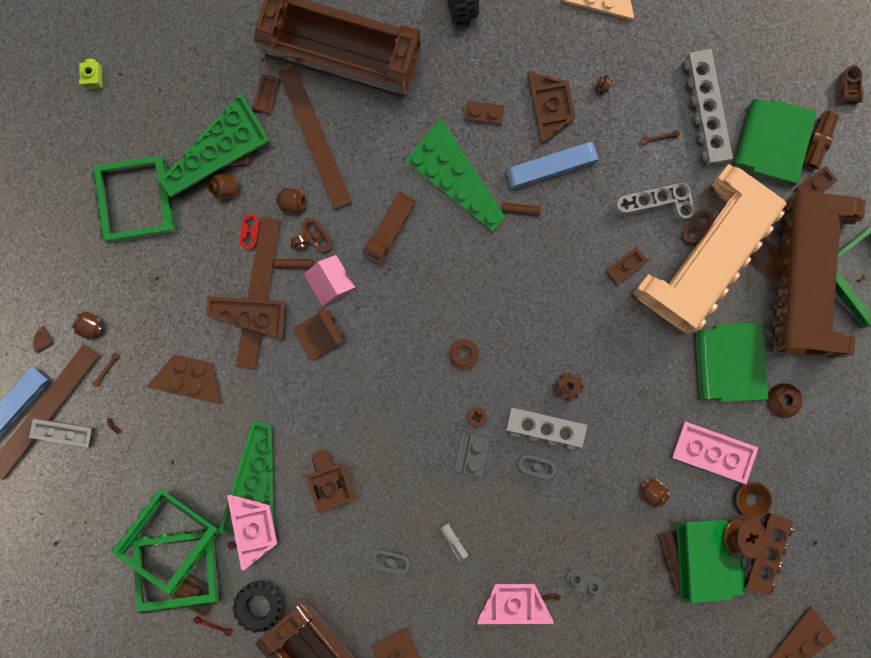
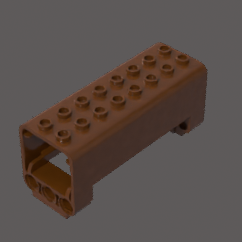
[254,0,421,95]
[771,192,866,358]
[255,599,356,658]

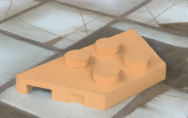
[563,0,634,20]

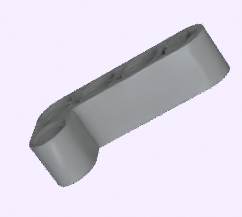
[615,183,695,222]

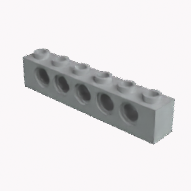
[684,49,733,167]

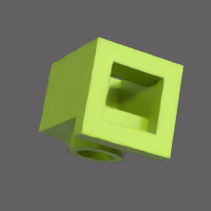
[79,59,102,89]

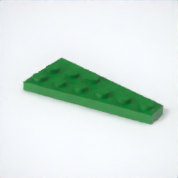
[160,91,270,198]
[405,118,505,233]
[219,421,275,549]

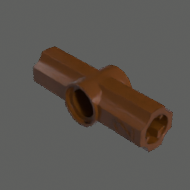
[803,111,839,170]
[659,530,680,592]

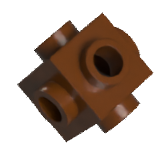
[554,372,584,401]

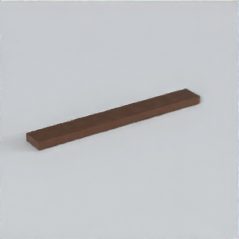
[278,65,352,210]
[236,217,281,370]
[0,344,100,479]

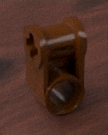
[840,65,864,103]

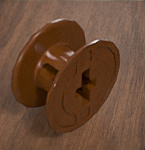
[724,519,766,559]

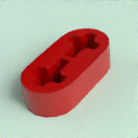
[239,214,260,251]

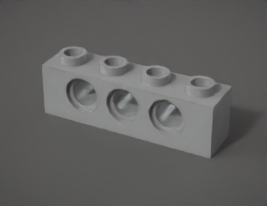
[506,408,587,451]

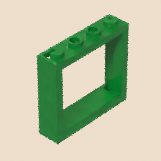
[92,156,176,244]
[835,226,871,328]
[112,489,220,597]
[133,529,219,614]

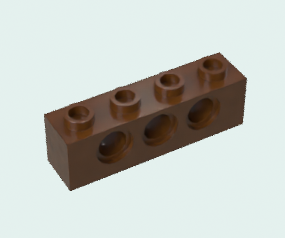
[744,513,794,596]

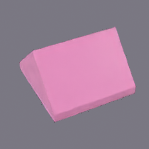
[304,255,355,307]

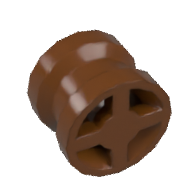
[467,407,487,427]

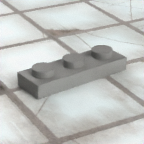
[29,418,92,448]

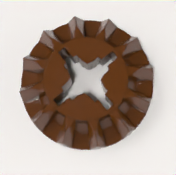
[448,339,479,369]

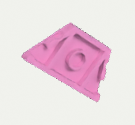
[227,495,277,570]
[478,583,553,624]

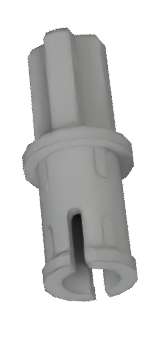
[439,523,468,561]

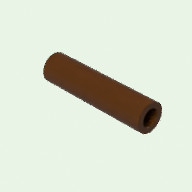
[502,202,541,216]
[274,259,313,268]

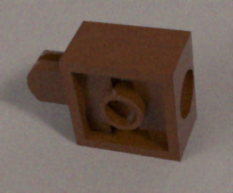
[305,450,356,513]

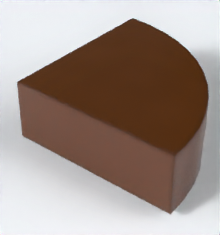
[33,326,53,353]

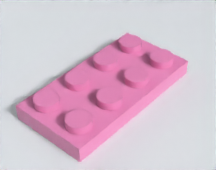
[672,421,758,484]

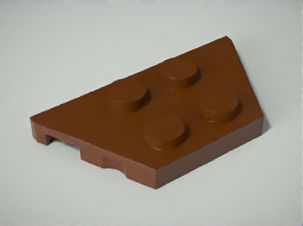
[528,71,576,143]
[148,354,221,404]

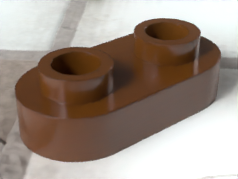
[683,209,714,244]
[301,218,332,253]

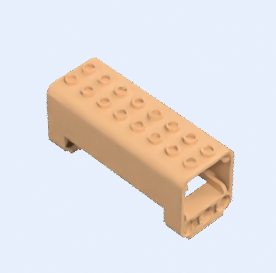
[633,164,786,334]

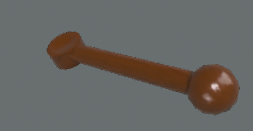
[641,130,680,145]
[92,353,119,387]

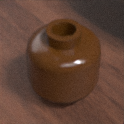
[208,174,238,199]
[276,188,306,214]
[72,311,102,340]
[640,479,670,508]

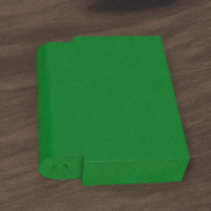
[734,99,817,187]
[695,322,768,403]
[676,520,745,603]

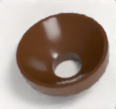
[767,383,803,418]
[736,482,772,518]

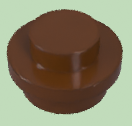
[596,74,613,93]
[290,235,309,251]

